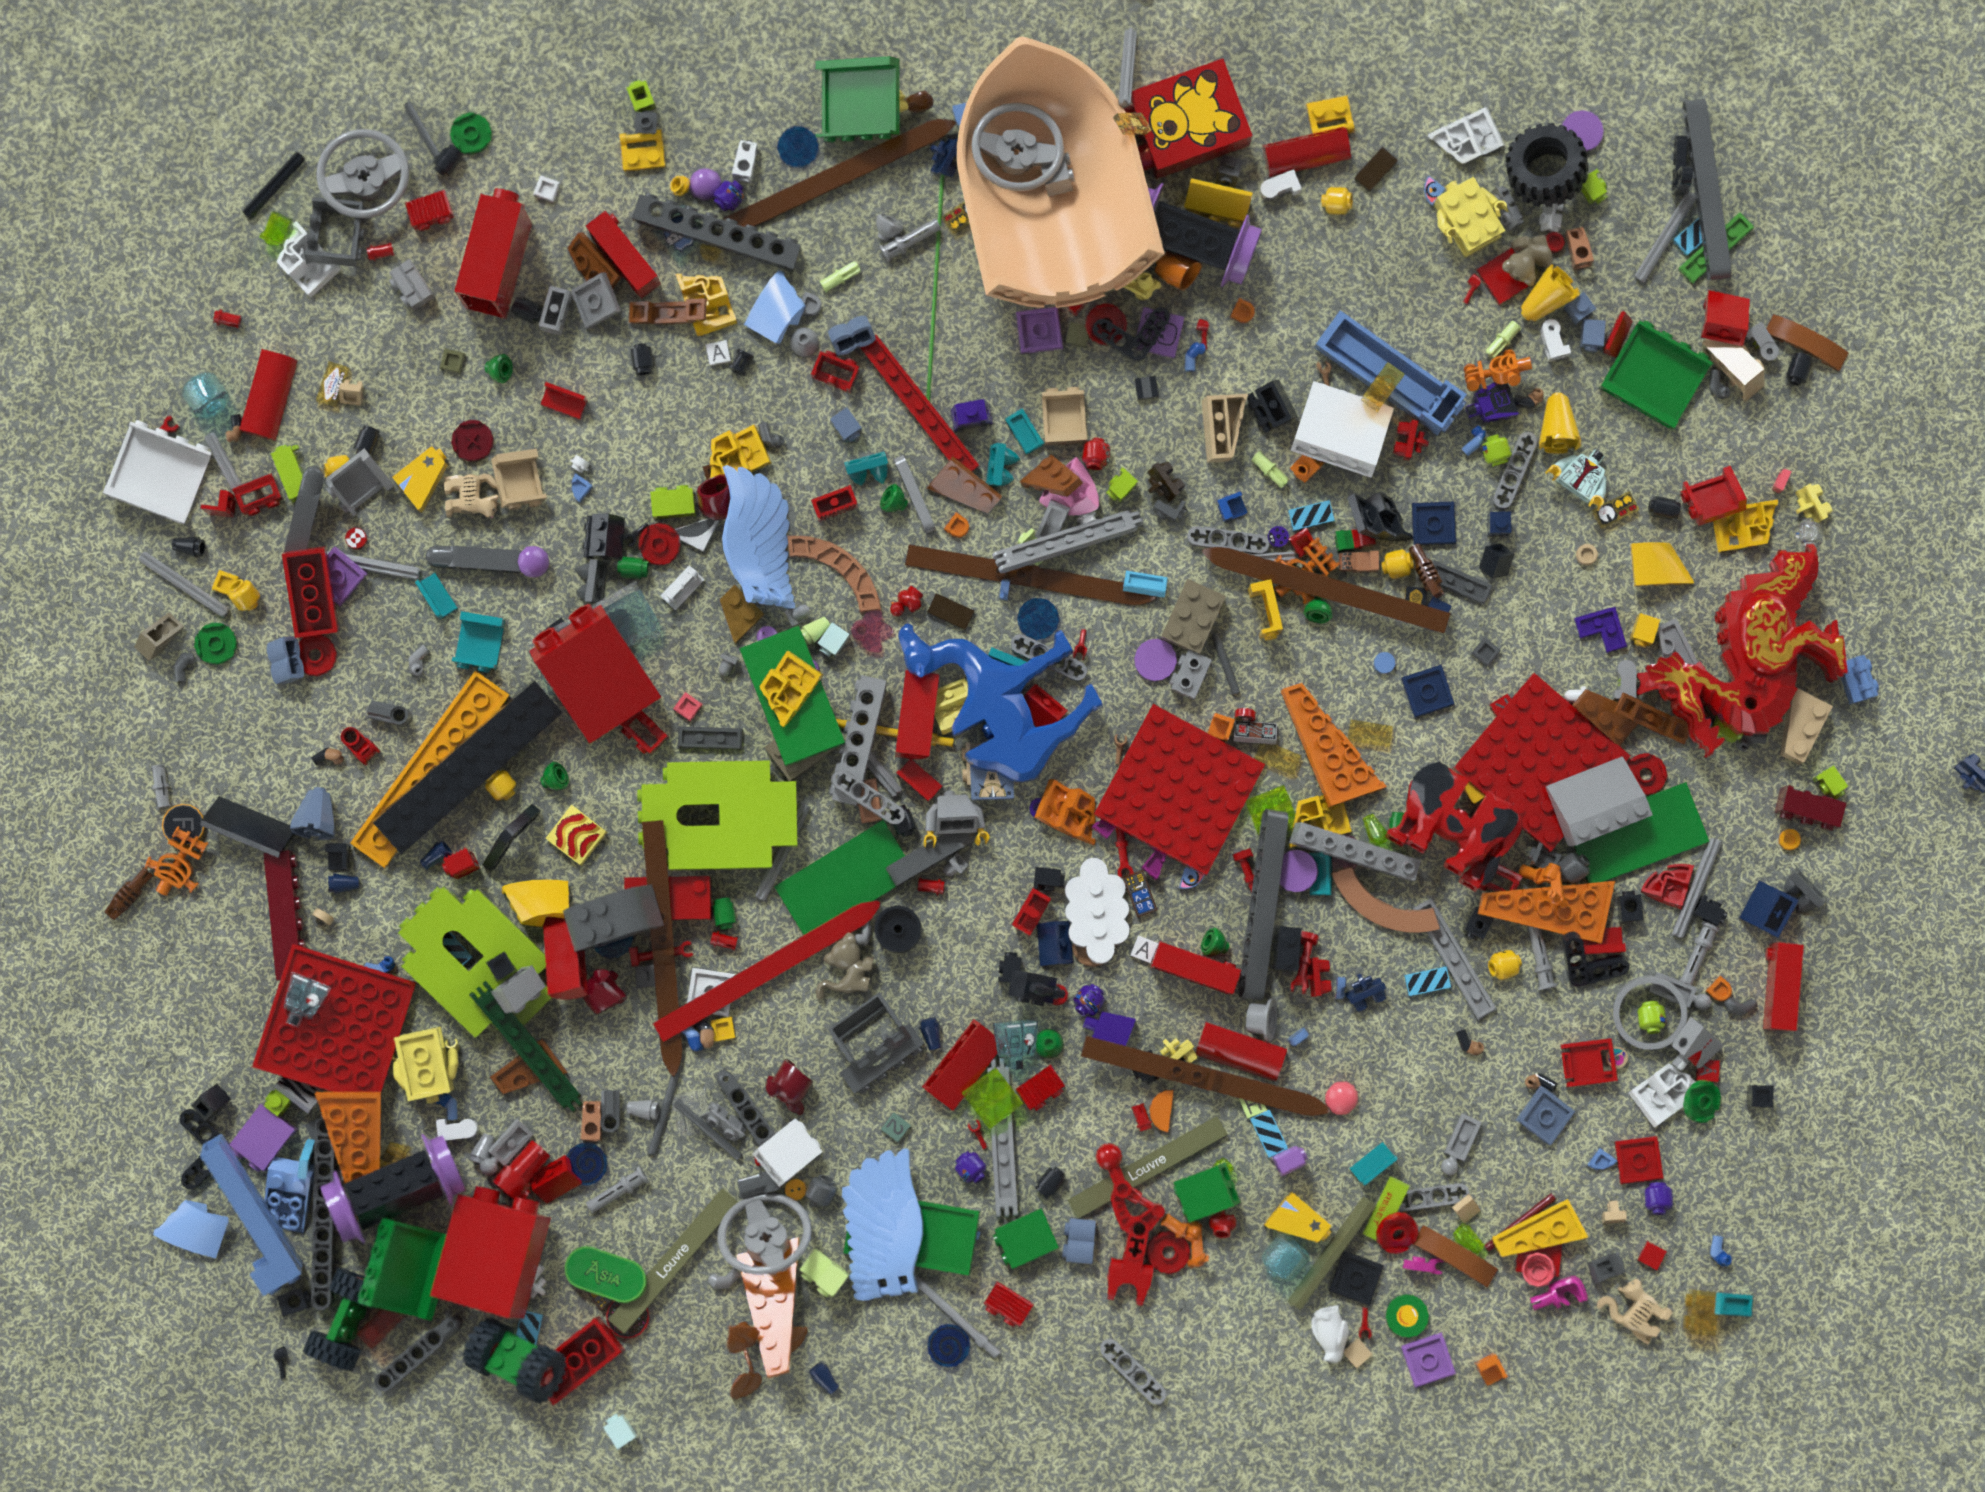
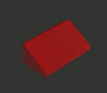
[1603,311,1633,358]

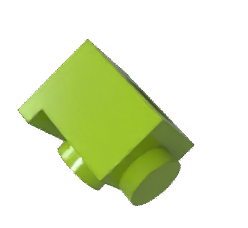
[626,80,656,112]
[1581,169,1608,205]
[1106,467,1138,503]
[1812,765,1848,799]
[264,1089,293,1117]

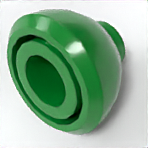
[484,354,513,383]
[880,484,908,512]
[1303,596,1333,623]
[540,762,569,791]
[1201,927,1229,956]
[1034,1029,1064,1059]

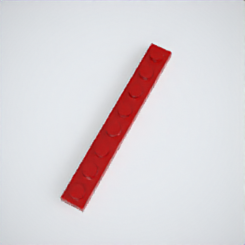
[860,334,980,472]

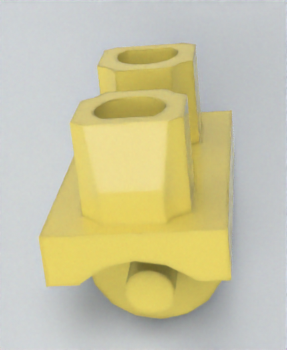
[1123,272,1161,300]
[1795,483,1833,526]
[1160,1038,1198,1063]

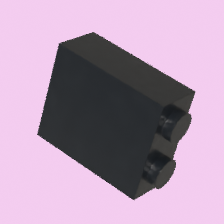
[1273,926,1302,973]

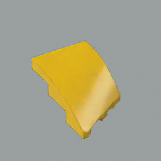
[675,273,737,337]
[710,425,772,485]
[1713,499,1778,552]
[1630,542,1694,586]
[760,651,823,727]
[1289,795,1352,848]
[501,880,569,927]

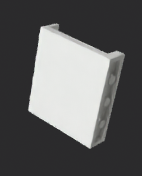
[1291,381,1394,477]
[103,420,212,525]

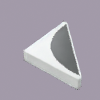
[675,518,720,552]

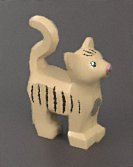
[444,474,500,519]
[1597,1279,1673,1345]

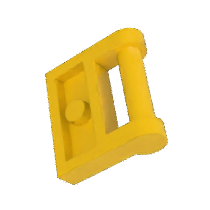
[1306,96,1355,134]
[619,129,665,172]

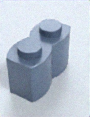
[828,316,876,355]
[267,636,304,684]
[1062,1218,1096,1264]

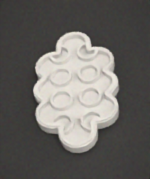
[1065,858,1129,964]

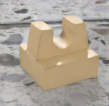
[339,379,363,406]
[1601,1201,1627,1224]

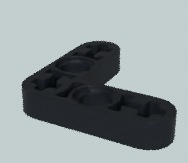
[1671,135,1693,196]
[1092,307,1170,362]
[482,804,541,872]
[1562,931,1630,987]
[180,1109,232,1189]

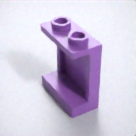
[229,1104,298,1172]

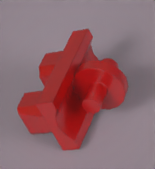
[1393,420,1429,461]
[1305,957,1332,997]

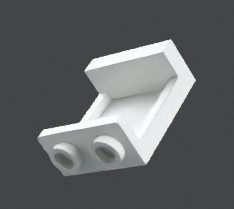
[752,1118,823,1187]

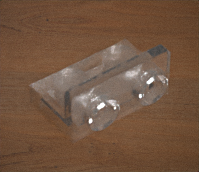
[672,1089,711,1137]

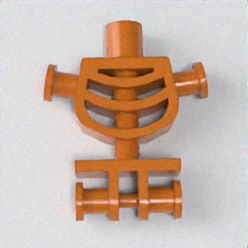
[1464,349,1532,391]
[1273,537,1340,604]
[145,826,209,896]

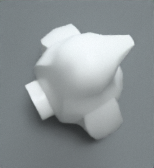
[1311,1305,1349,1363]

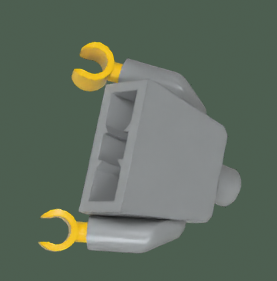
[923,790,990,848]

